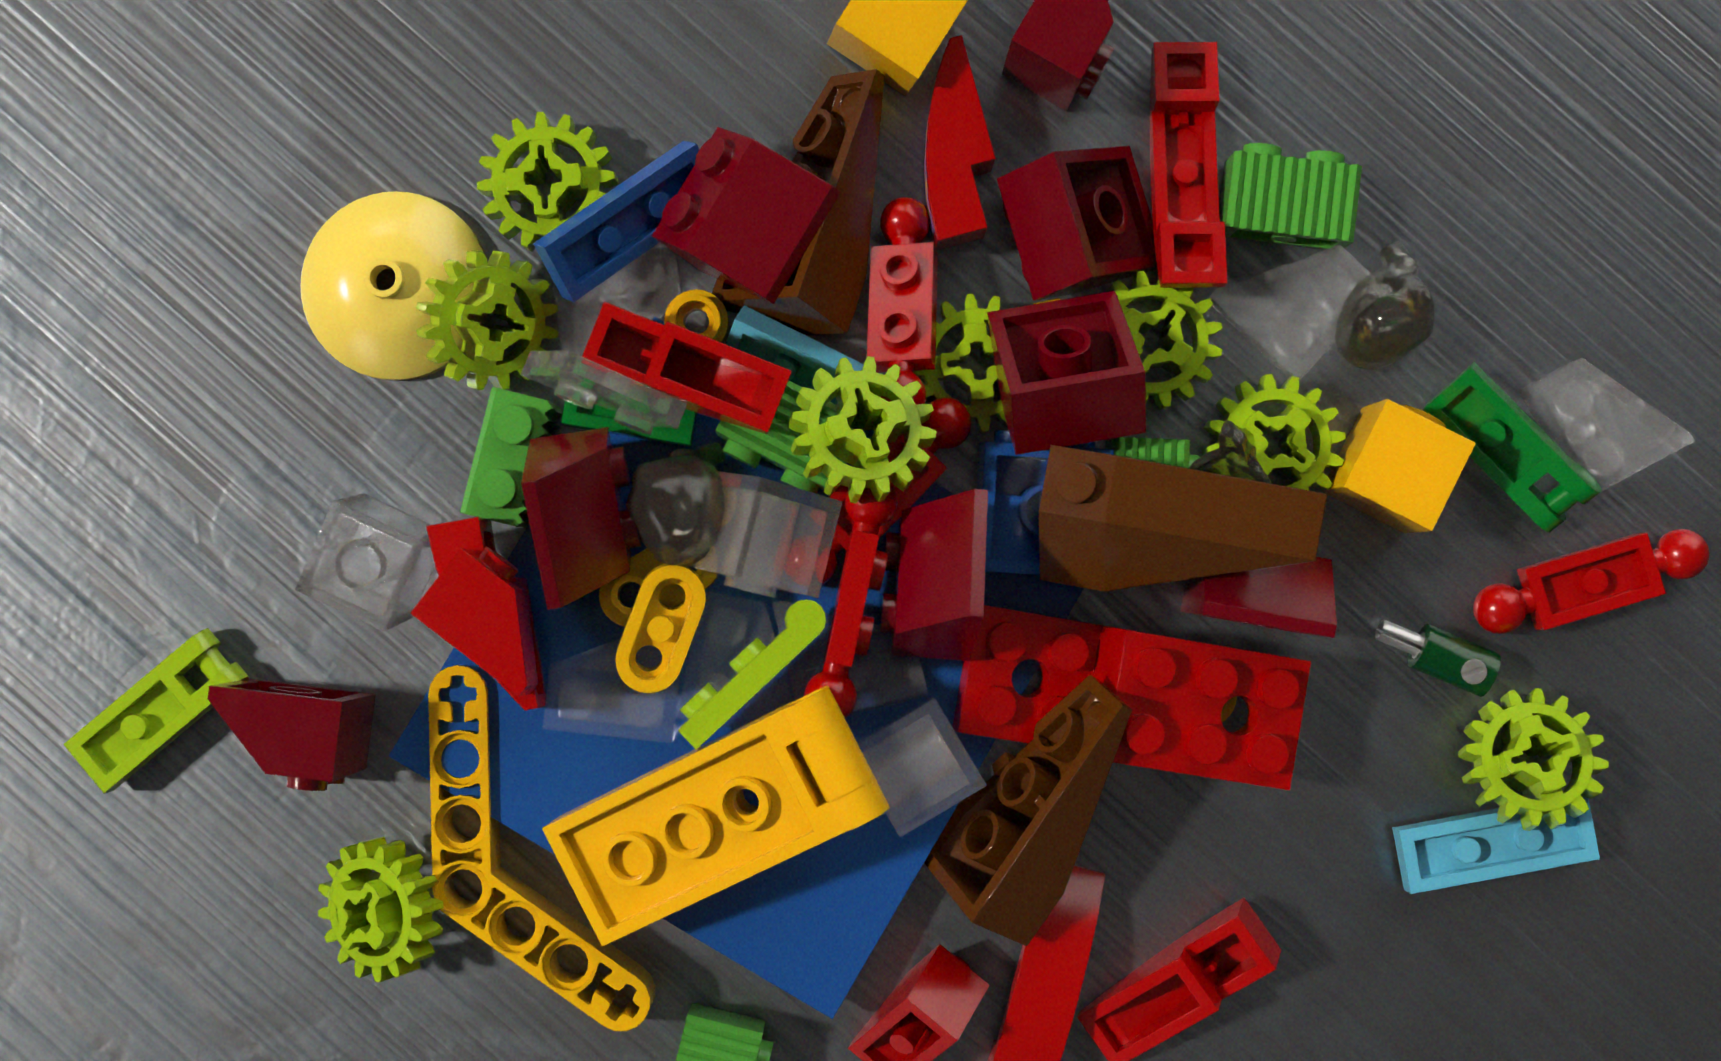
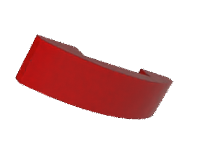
[1150,42,1227,288]
[988,865,1106,1061]

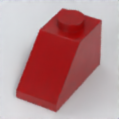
[410,546,538,697]
[848,944,990,1061]

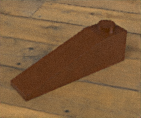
[712,69,885,335]
[1039,445,1328,592]
[924,675,1132,946]

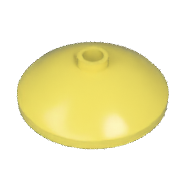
[301,191,488,381]

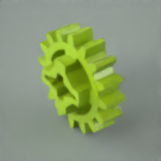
[476,112,619,252]
[416,250,559,390]
[1109,271,1223,410]
[914,294,1007,434]
[789,356,936,503]
[1202,374,1346,491]
[1458,688,1609,831]
[318,837,444,982]

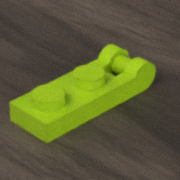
[678,599,826,750]
[63,628,249,793]

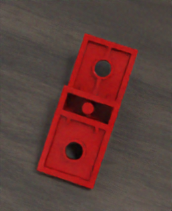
[952,605,1311,790]

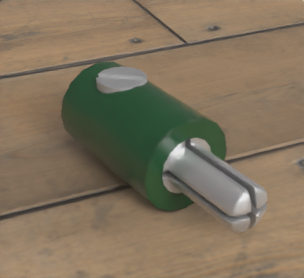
[1375,620,1501,697]

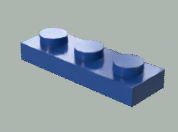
[533,141,699,302]

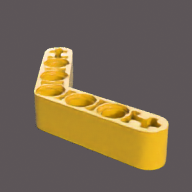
[428,665,655,1031]

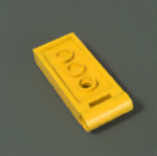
[542,685,890,947]

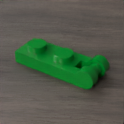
[1423,362,1602,533]

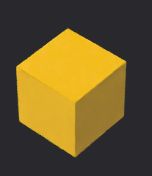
[827,0,968,96]
[1321,399,1476,533]

